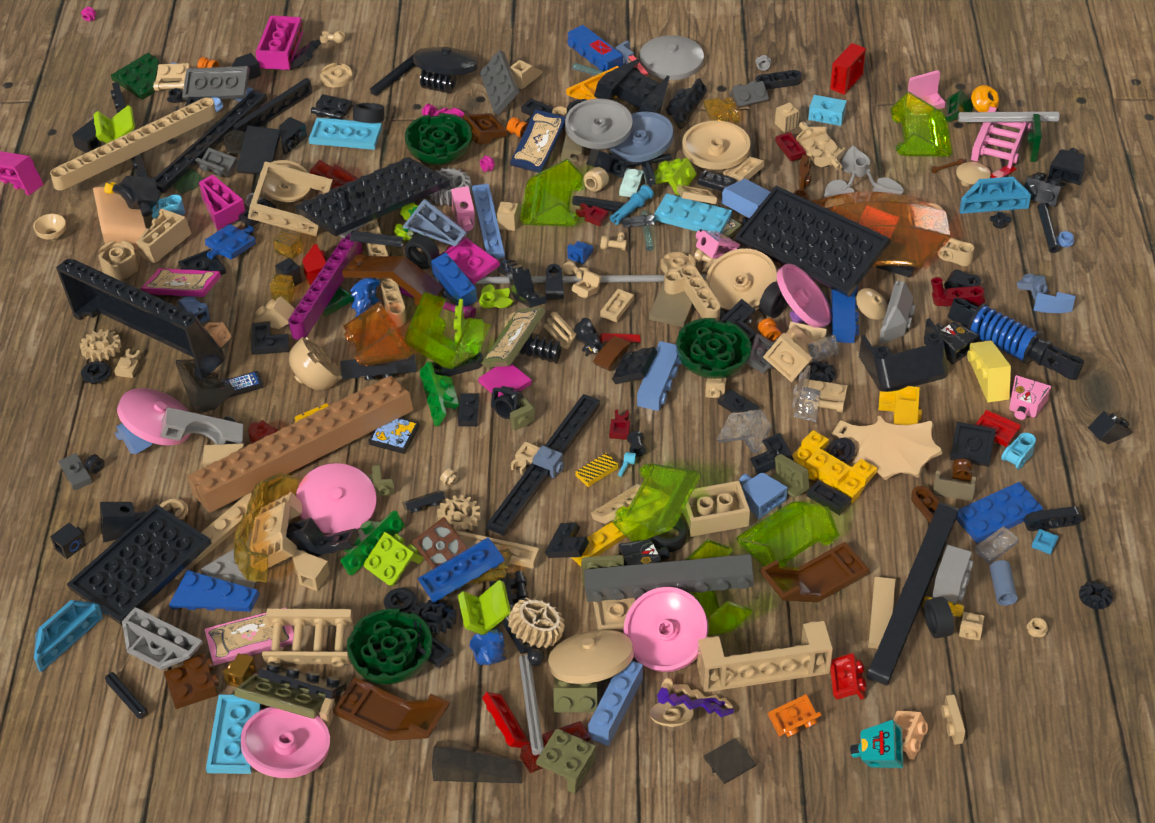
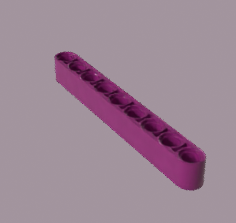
[288,233,363,340]

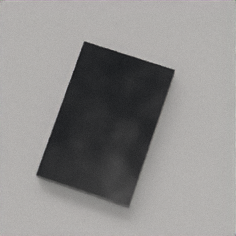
[236,126,281,175]

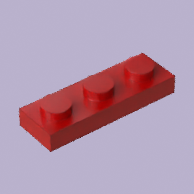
[482,692,530,749]

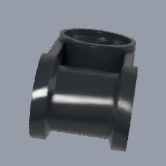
[545,264,564,300]
[944,269,981,289]

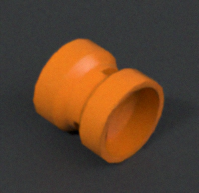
[197,57,220,68]
[506,117,529,138]
[758,318,782,342]

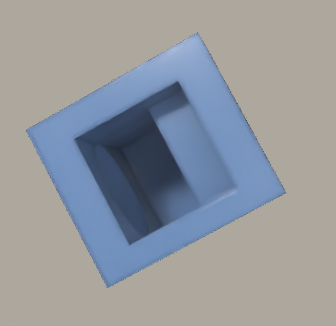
[177,296,210,324]

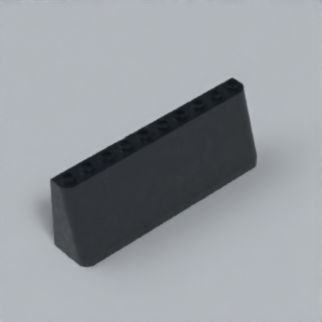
[56,259,225,379]

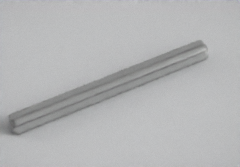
[958,111,1060,122]
[519,655,544,756]

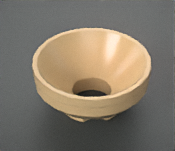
[33,214,66,240]

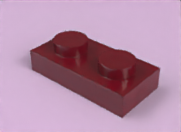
[775,132,806,161]

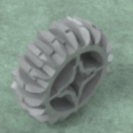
[428,167,472,207]

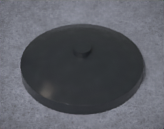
[413,47,478,75]

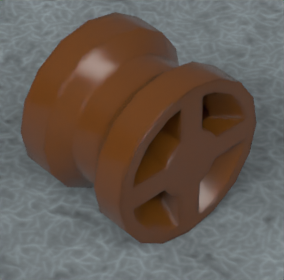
[952,459,972,482]

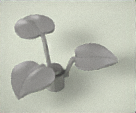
[824,145,904,203]

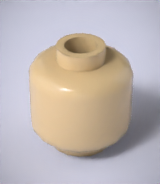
[583,167,609,192]

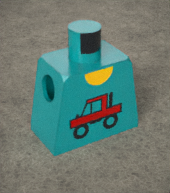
[850,720,904,768]

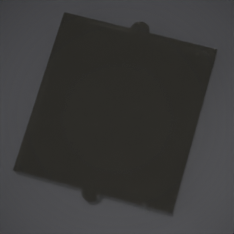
[703,738,756,784]

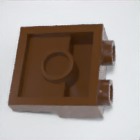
[463,113,508,145]
[164,653,219,709]

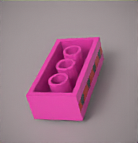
[256,16,303,70]

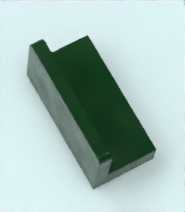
[945,90,973,124]

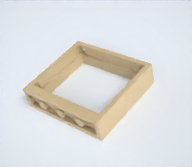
[248,161,332,236]

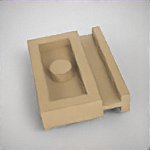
[723,157,764,182]

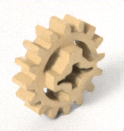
[80,329,122,362]
[437,495,481,532]

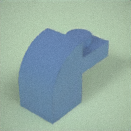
[114,423,153,454]

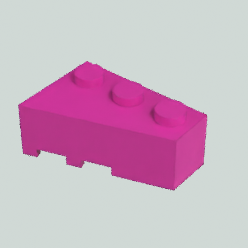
[0,151,44,196]
[199,175,245,231]

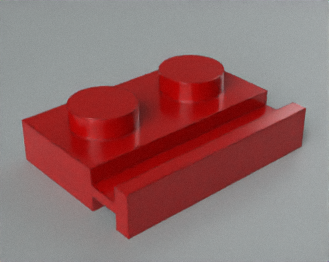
[975,410,1021,447]

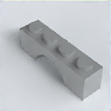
[161,407,243,445]

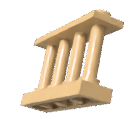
[262,609,353,667]

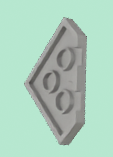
[201,539,260,589]

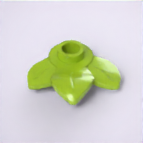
[479,284,513,308]

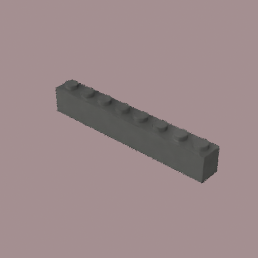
[584,554,754,602]

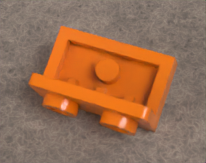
[767,694,822,737]

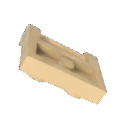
[154,63,191,91]
[804,380,847,413]

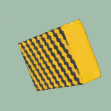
[575,453,618,487]

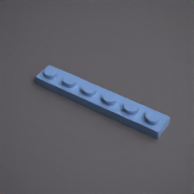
[472,184,505,259]

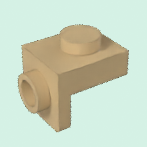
[572,270,601,298]

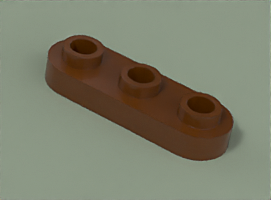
[911,486,954,530]

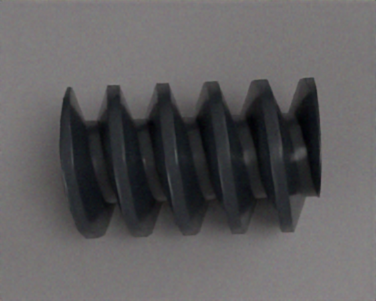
[420,70,457,94]
[520,334,561,364]

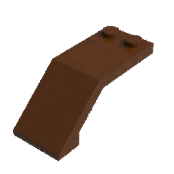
[342,254,444,306]
[759,542,869,602]
[333,677,450,741]

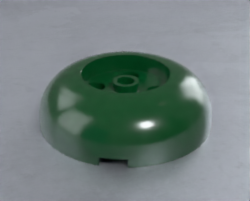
[405,113,472,165]
[676,318,751,379]
[347,609,432,684]

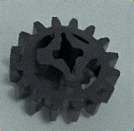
[411,600,456,635]

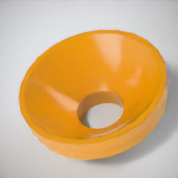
[971,85,999,112]

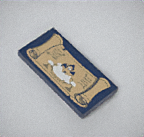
[510,109,566,174]

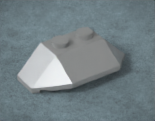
[879,281,916,344]
[122,607,203,670]

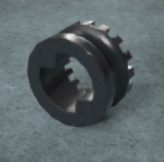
[84,454,104,474]

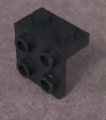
[1024,172,1066,207]

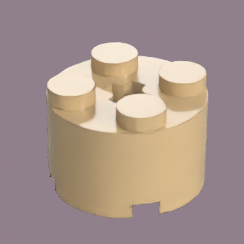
[98,241,138,282]

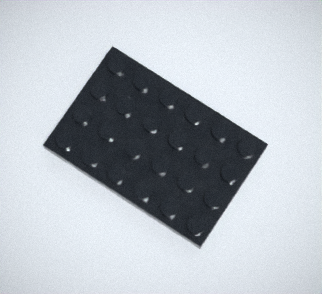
[67,504,212,626]

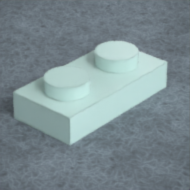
[619,168,643,197]

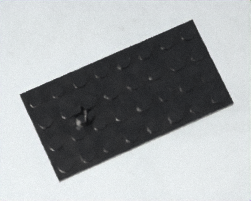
[295,157,450,236]
[734,185,891,297]

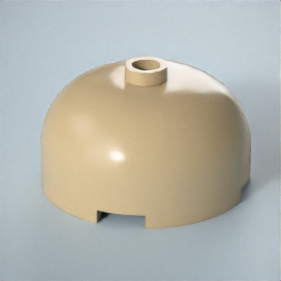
[289,337,342,391]

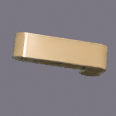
[664,265,720,321]

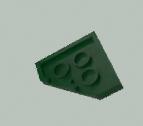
[111,53,159,100]

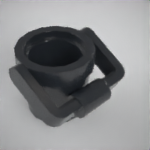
[491,386,524,419]

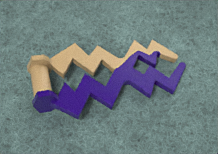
[657,677,734,717]

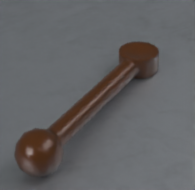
[931,158,964,173]

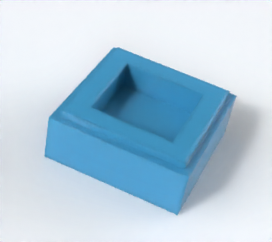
[1032,529,1059,555]

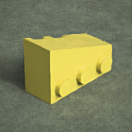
[967,340,1011,403]

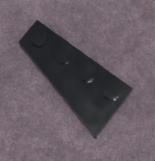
[258,663,347,699]

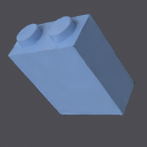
[721,178,770,218]

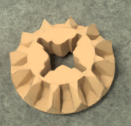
[159,499,189,521]

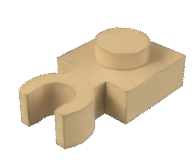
[114,349,141,378]
[511,442,540,474]

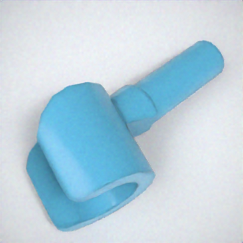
[617,452,636,477]

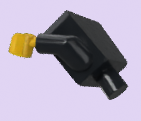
[104,176,161,217]

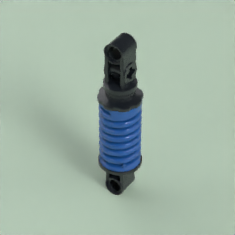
[947,298,1084,380]

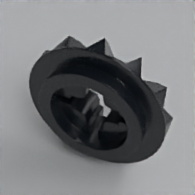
[806,360,836,383]
[81,361,112,385]
[826,438,856,464]
[1079,580,1113,609]
[384,588,417,614]

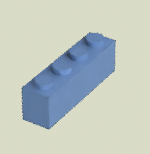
[637,341,682,411]
[588,661,643,746]

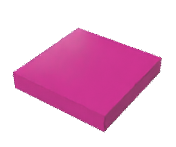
[478,364,532,397]

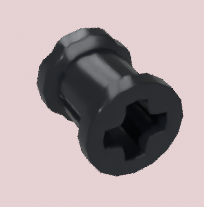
[627,431,646,457]

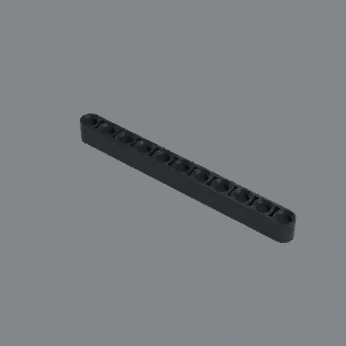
[867,502,959,686]

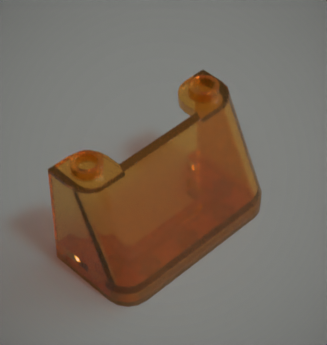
[343,301,413,366]

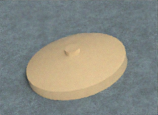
[682,121,750,170]
[705,249,777,313]
[548,630,634,684]

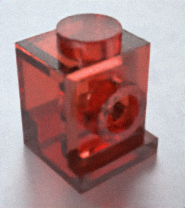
[248,420,277,443]

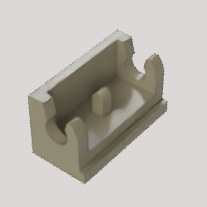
[560,133,583,162]
[933,471,976,501]

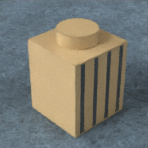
[775,102,799,133]

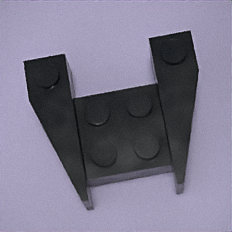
[594,59,670,114]

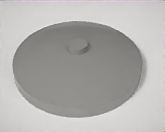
[639,35,704,80]
[565,99,633,149]

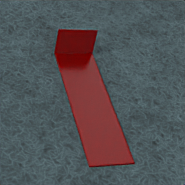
[990,165,1017,178]
[599,333,641,343]

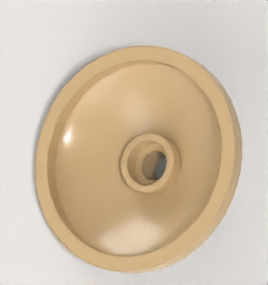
[260,160,310,202]

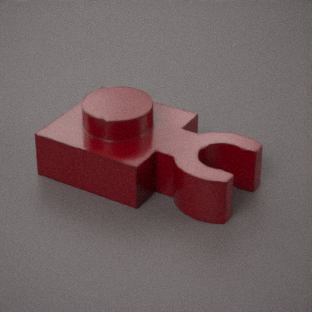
[576,203,609,226]
[609,409,630,440]

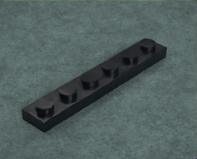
[233,78,312,141]

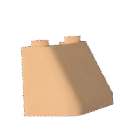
[93,186,146,250]

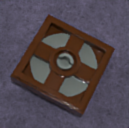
[412,517,469,569]

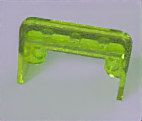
[890,91,952,157]
[520,159,584,227]
[612,463,701,542]
[737,501,839,567]

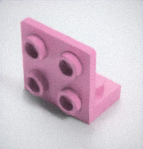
[906,70,946,116]

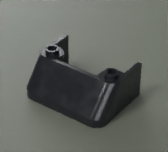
[859,318,949,392]

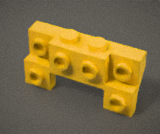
[878,386,922,425]
[792,430,877,504]

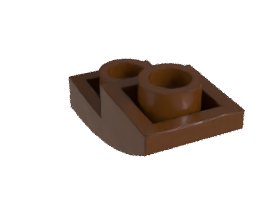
[798,154,812,190]
[593,336,631,371]

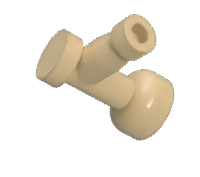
[600,232,627,251]
[694,248,717,274]

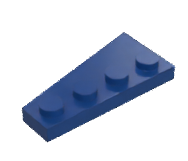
[169,570,260,612]

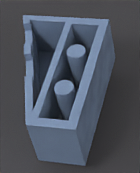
[403,199,469,247]

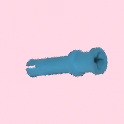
[610,185,654,225]

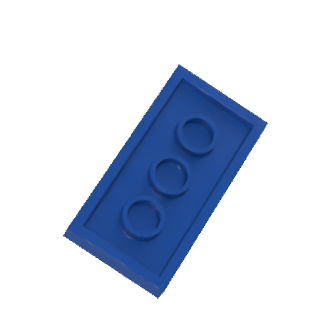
[956,482,1044,543]
[417,537,505,602]

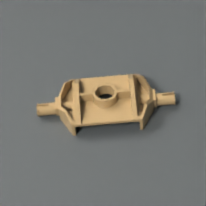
[796,121,845,170]

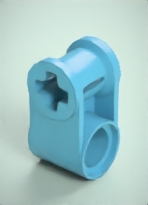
[151,194,185,219]
[1001,433,1036,470]

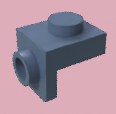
[616,41,634,65]
[1016,274,1049,300]
[532,445,564,479]

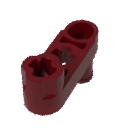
[931,277,986,307]

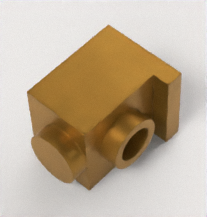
[223,653,256,687]

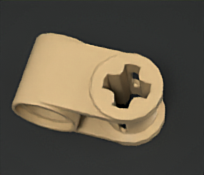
[937,237,974,266]

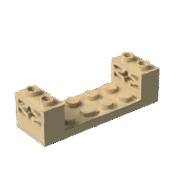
[697,621,833,692]

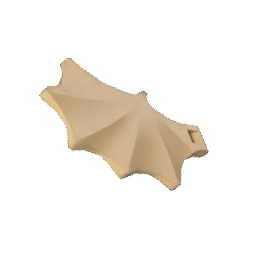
[831,416,942,480]

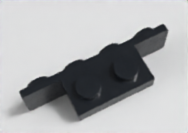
[666,78,707,129]
[340,354,417,381]

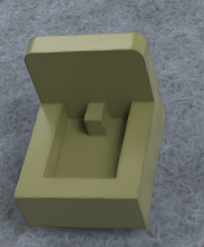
[510,397,536,431]
[369,465,394,496]

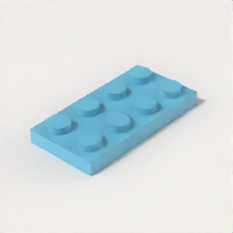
[309,118,382,150]
[654,193,732,234]
[206,695,262,774]

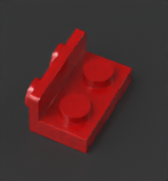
[830,653,867,700]

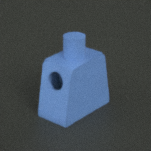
[739,473,788,519]

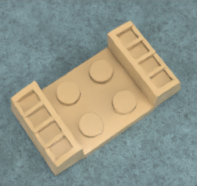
[250,492,302,571]

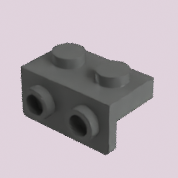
[729,81,769,109]
[195,148,238,178]
[747,333,779,373]

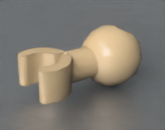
[320,31,345,44]
[563,261,588,279]

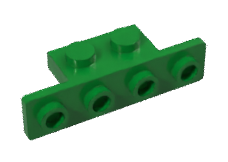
[420,361,459,427]
[340,511,405,576]

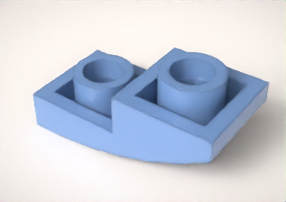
[1034,292,1076,313]

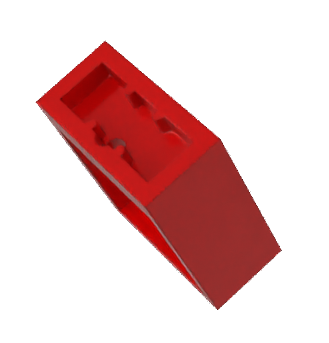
[830,43,866,95]

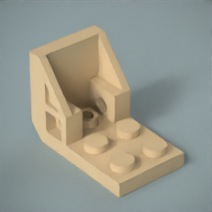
[763,324,822,382]

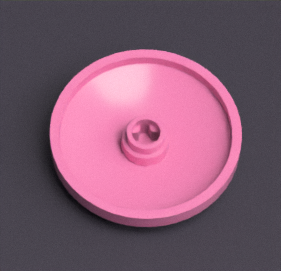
[777,264,832,328]
[117,388,191,445]
[296,463,376,536]
[624,587,709,672]
[241,707,330,778]

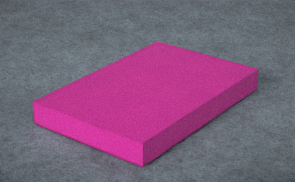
[440,237,500,285]

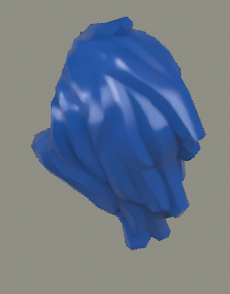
[350,278,382,320]
[469,628,506,666]

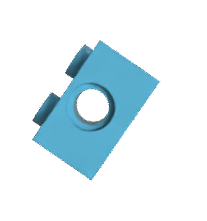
[808,95,846,126]

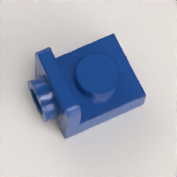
[567,241,593,264]

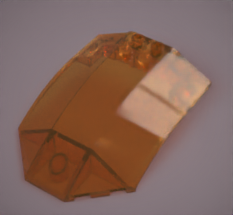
[811,192,951,269]

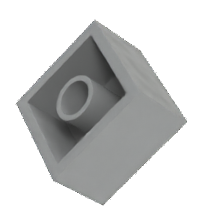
[932,545,974,605]

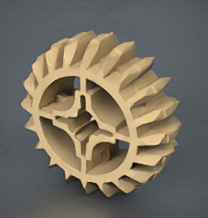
[508,597,565,648]

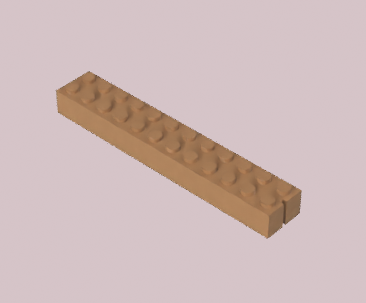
[187,376,413,513]

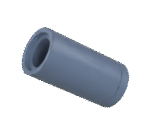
[990,560,1018,606]

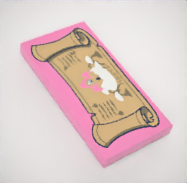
[205,607,294,666]

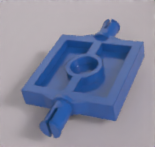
[205,224,256,260]

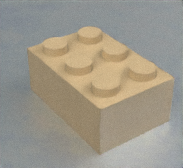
[680,481,750,537]

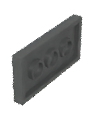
[480,50,519,115]
[182,66,250,101]

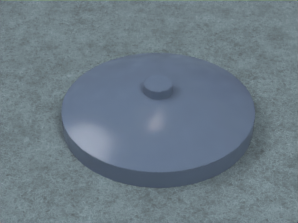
[608,112,674,162]

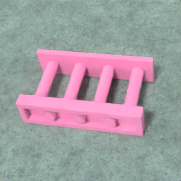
[971,106,1031,168]

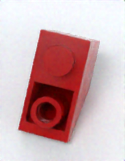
[302,244,327,285]

